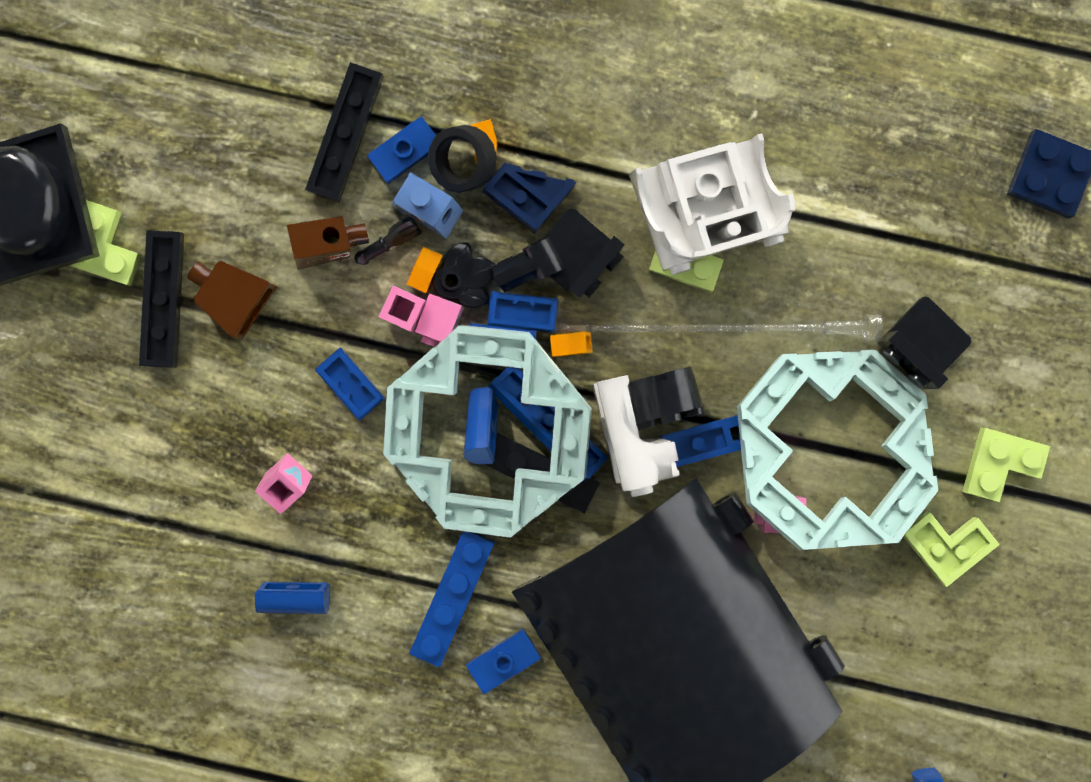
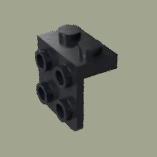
[544,208,625,301]
[877,297,971,389]

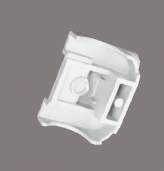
[629,133,795,275]
[592,375,680,497]

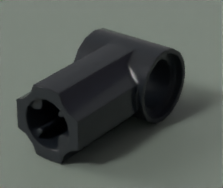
[492,236,565,293]

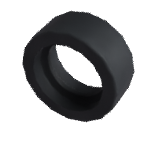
[428,125,497,193]

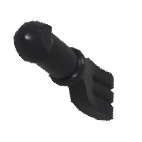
[354,217,422,265]

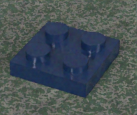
[1007,129,1091,218]

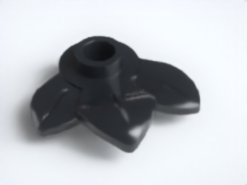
[433,242,495,308]

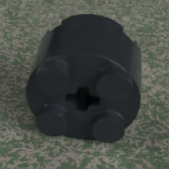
[627,367,704,431]

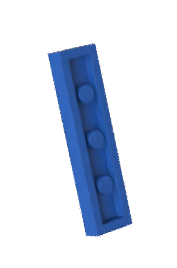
[488,367,608,484]
[409,531,495,667]

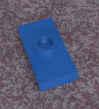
[367,116,436,184]
[487,291,559,333]
[315,347,386,421]
[466,628,541,694]

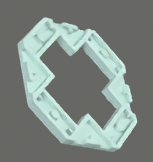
[383,325,592,537]
[737,350,938,550]

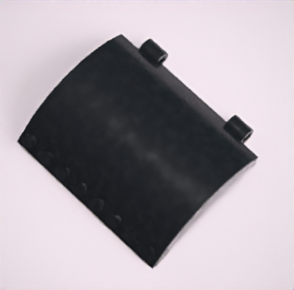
[512,478,845,782]

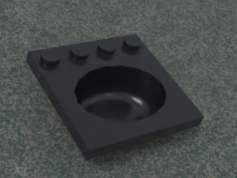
[0,123,100,286]

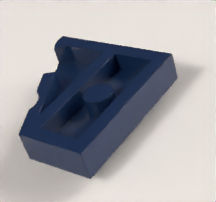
[482,163,576,234]

